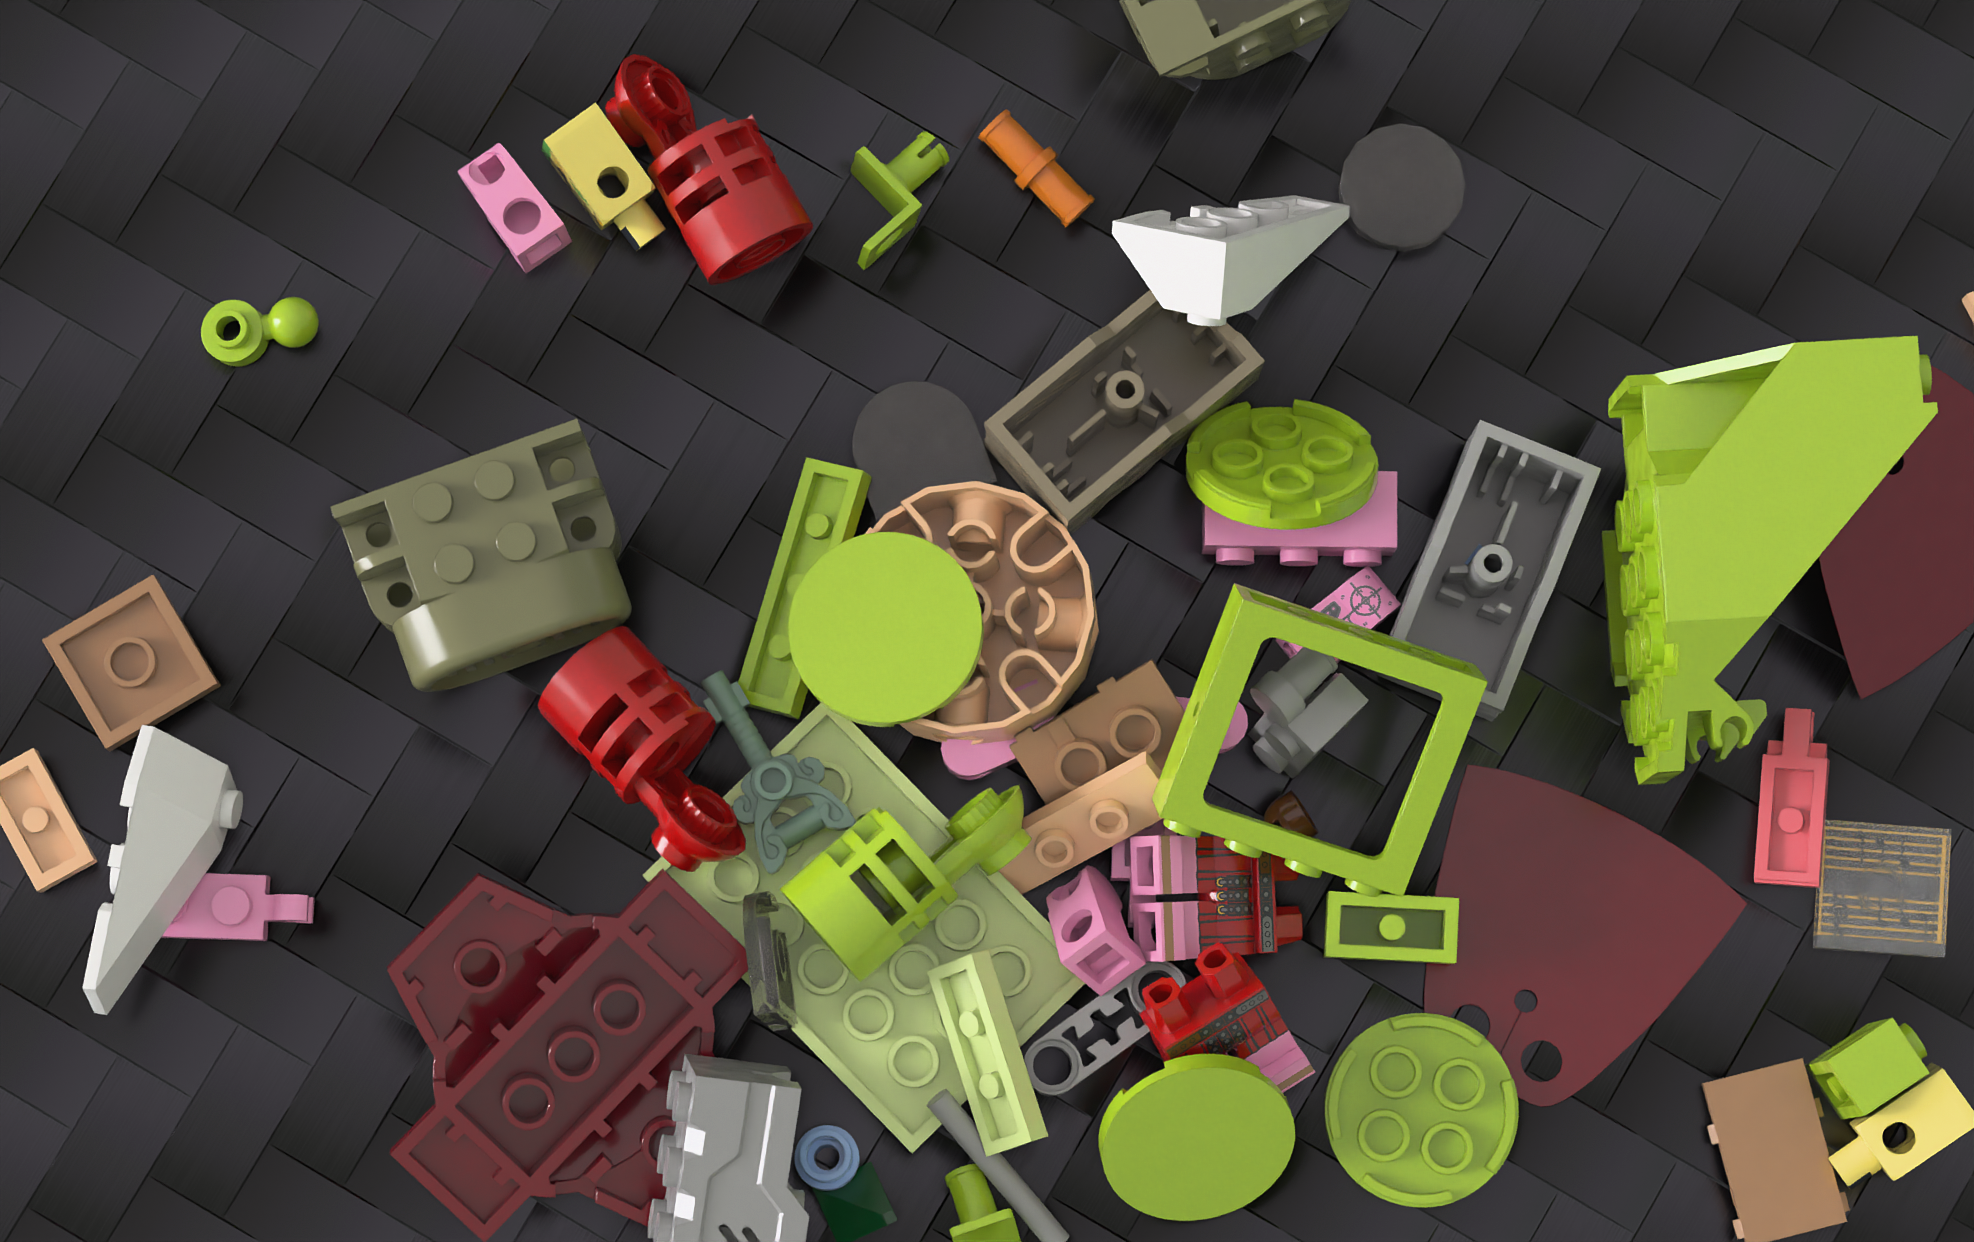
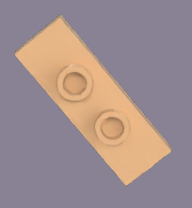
[999,751,1163,895]

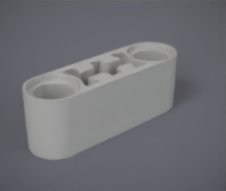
[1024,961,1187,1096]

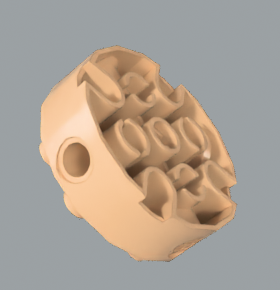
[865,481,1099,745]

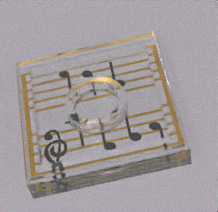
[1813,820,1951,958]

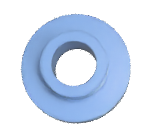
[795,1125,860,1191]

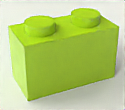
[1324,891,1459,964]
[1805,1017,1930,1119]

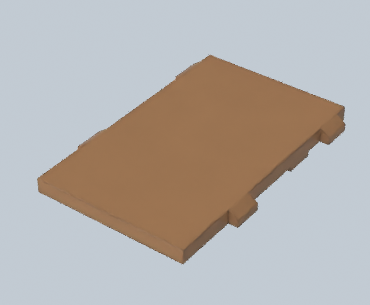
[1009,659,1185,805]
[1702,1058,1850,1242]

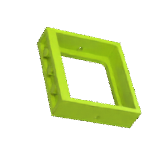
[1152,583,1488,897]

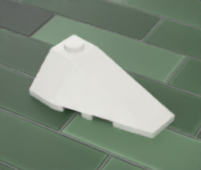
[1112,195,1350,326]
[82,725,243,1015]

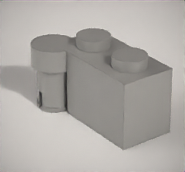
[1248,647,1369,779]

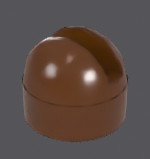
[1264,790,1319,837]

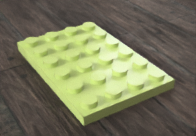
[642,703,1086,1154]

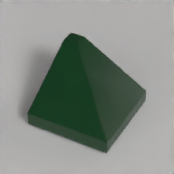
[813,1162,898,1242]

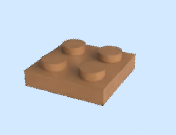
[42,575,221,751]

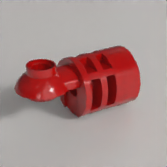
[605,54,813,285]
[538,626,746,872]

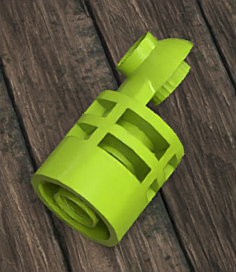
[780,785,1032,983]

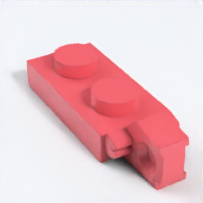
[1754,708,1830,888]

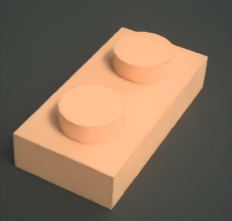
[0,748,98,893]

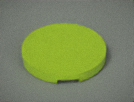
[1186,399,1379,530]
[788,532,984,727]
[1324,1013,1519,1207]
[1098,1054,1295,1221]

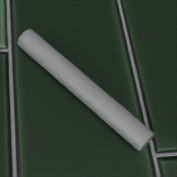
[927,1089,1069,1242]

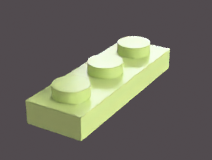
[927,949,1048,1157]

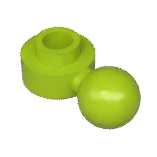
[201,297,319,367]

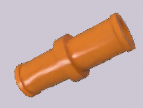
[978,109,1095,228]

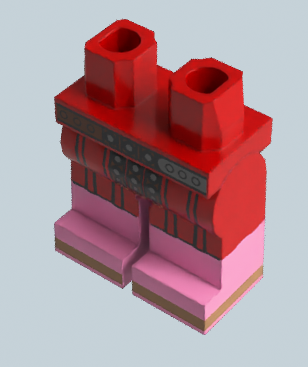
[1130,835,1303,962]
[1139,942,1315,1093]

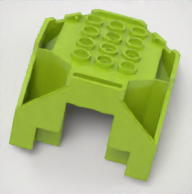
[1601,336,1938,785]

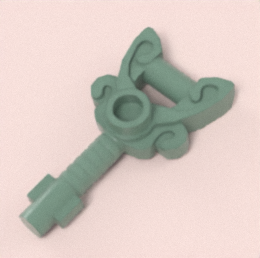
[700,670,856,875]

